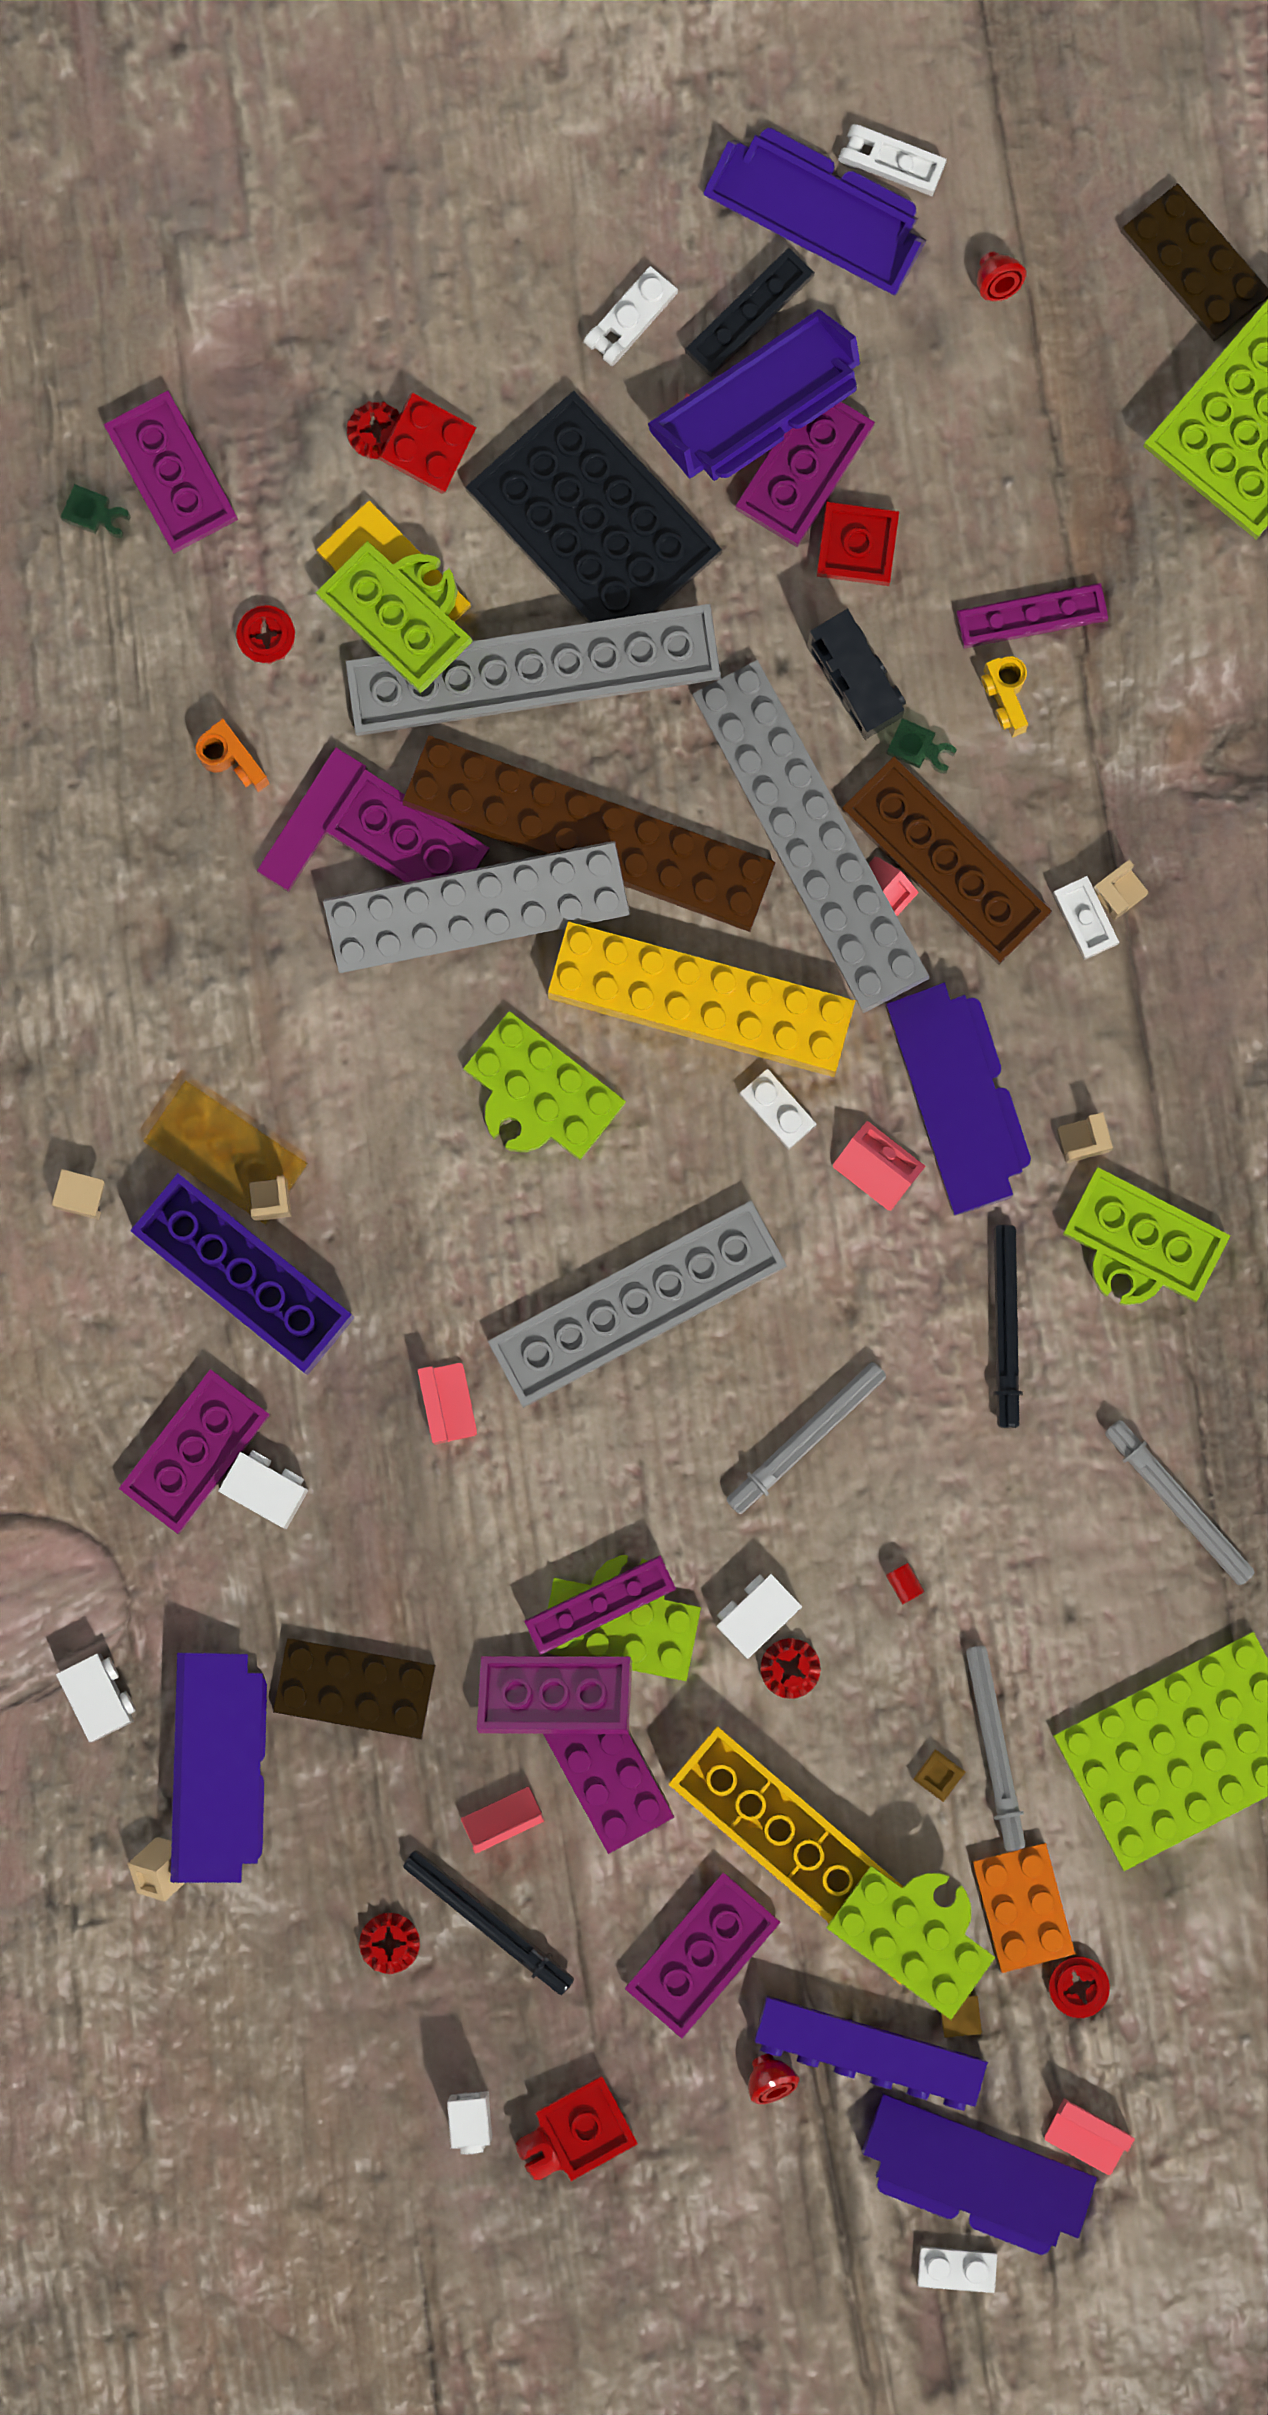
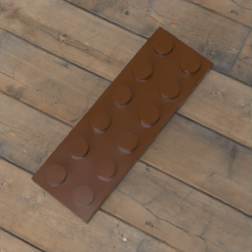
[841,757,1052,965]

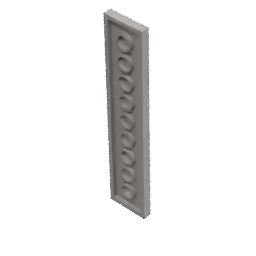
[346,604,721,736]
[692,660,929,1013]

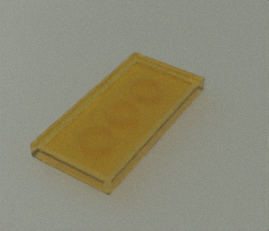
[143,1080,308,1226]

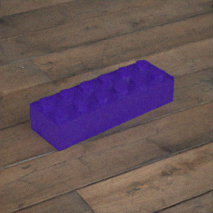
[130,1173,355,1376]

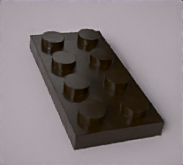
[1121,183,1268,341]
[273,1638,436,1740]

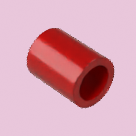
[885,1563,925,1605]

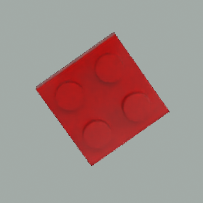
[378,392,477,494]
[817,502,900,586]

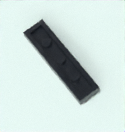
[685,247,815,377]

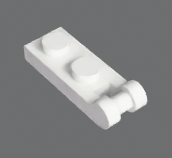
[838,125,947,197]
[583,266,678,366]

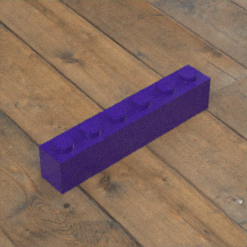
[754,1995,988,2111]

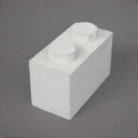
[218,1450,309,1529]
[716,1574,802,1659]
[56,1654,136,1742]
[447,2091,492,2154]

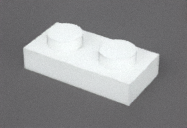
[1053,876,1119,960]
[739,1069,817,1150]
[917,2246,997,2293]

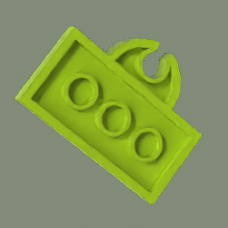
[316,541,473,694]
[463,1011,626,1161]
[1063,1167,1231,1305]
[545,1555,701,1681]
[826,1865,996,2020]

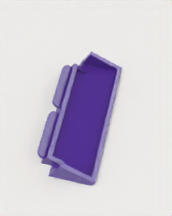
[703,128,927,296]
[648,309,860,481]
[886,982,1031,1216]
[170,1653,267,1883]
[861,2094,1097,2255]

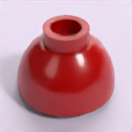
[977,251,1026,301]
[748,2054,800,2104]

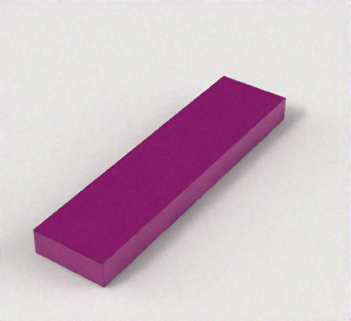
[956,583,1108,649]
[257,747,368,892]
[524,1555,676,1655]

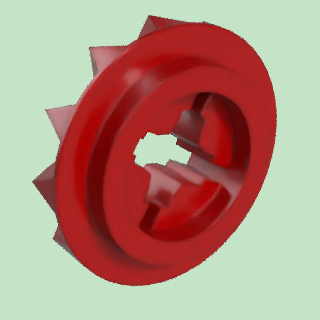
[347,401,400,459]
[236,605,296,665]
[760,1638,821,1699]
[359,1913,420,1974]
[1049,1957,1110,2018]

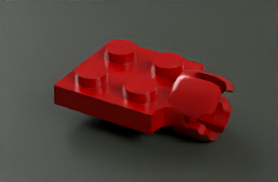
[515,2075,638,2181]

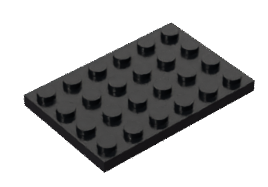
[465,390,722,623]

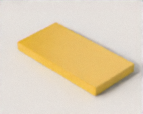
[316,500,471,622]

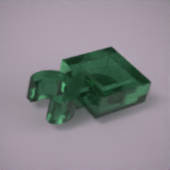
[60,484,131,538]
[886,718,957,774]

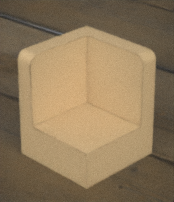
[1093,859,1148,921]
[1057,1112,1113,1163]
[52,1169,105,1220]
[249,1175,292,1221]
[128,1837,185,1902]

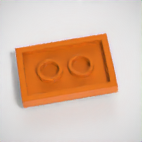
[972,1842,1075,1973]

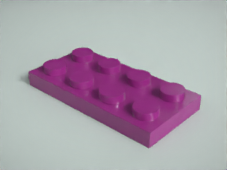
[103,391,238,554]
[735,402,875,548]
[325,770,490,883]
[118,1369,270,1534]
[477,1656,632,1734]
[543,1734,675,1854]
[624,1872,781,2039]

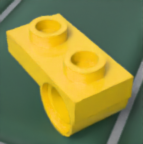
[981,656,1029,737]

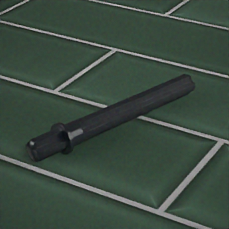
[993,1224,1023,1429]
[403,1850,574,1995]

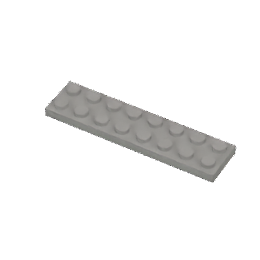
[323,841,630,973]
[488,1200,787,1408]

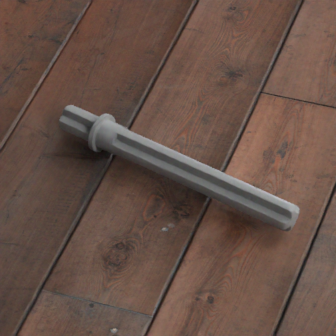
[727,1362,886,1514]
[1105,1420,1255,1585]
[966,1645,1025,1851]

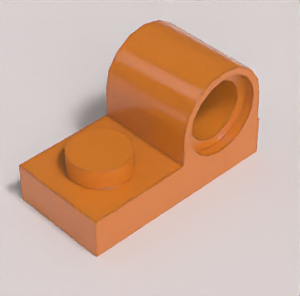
[196,719,270,792]

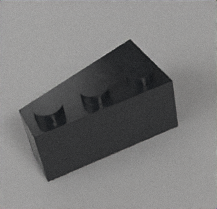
[807,608,906,740]

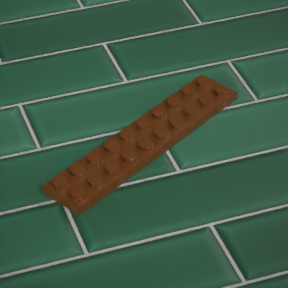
[402,735,776,932]

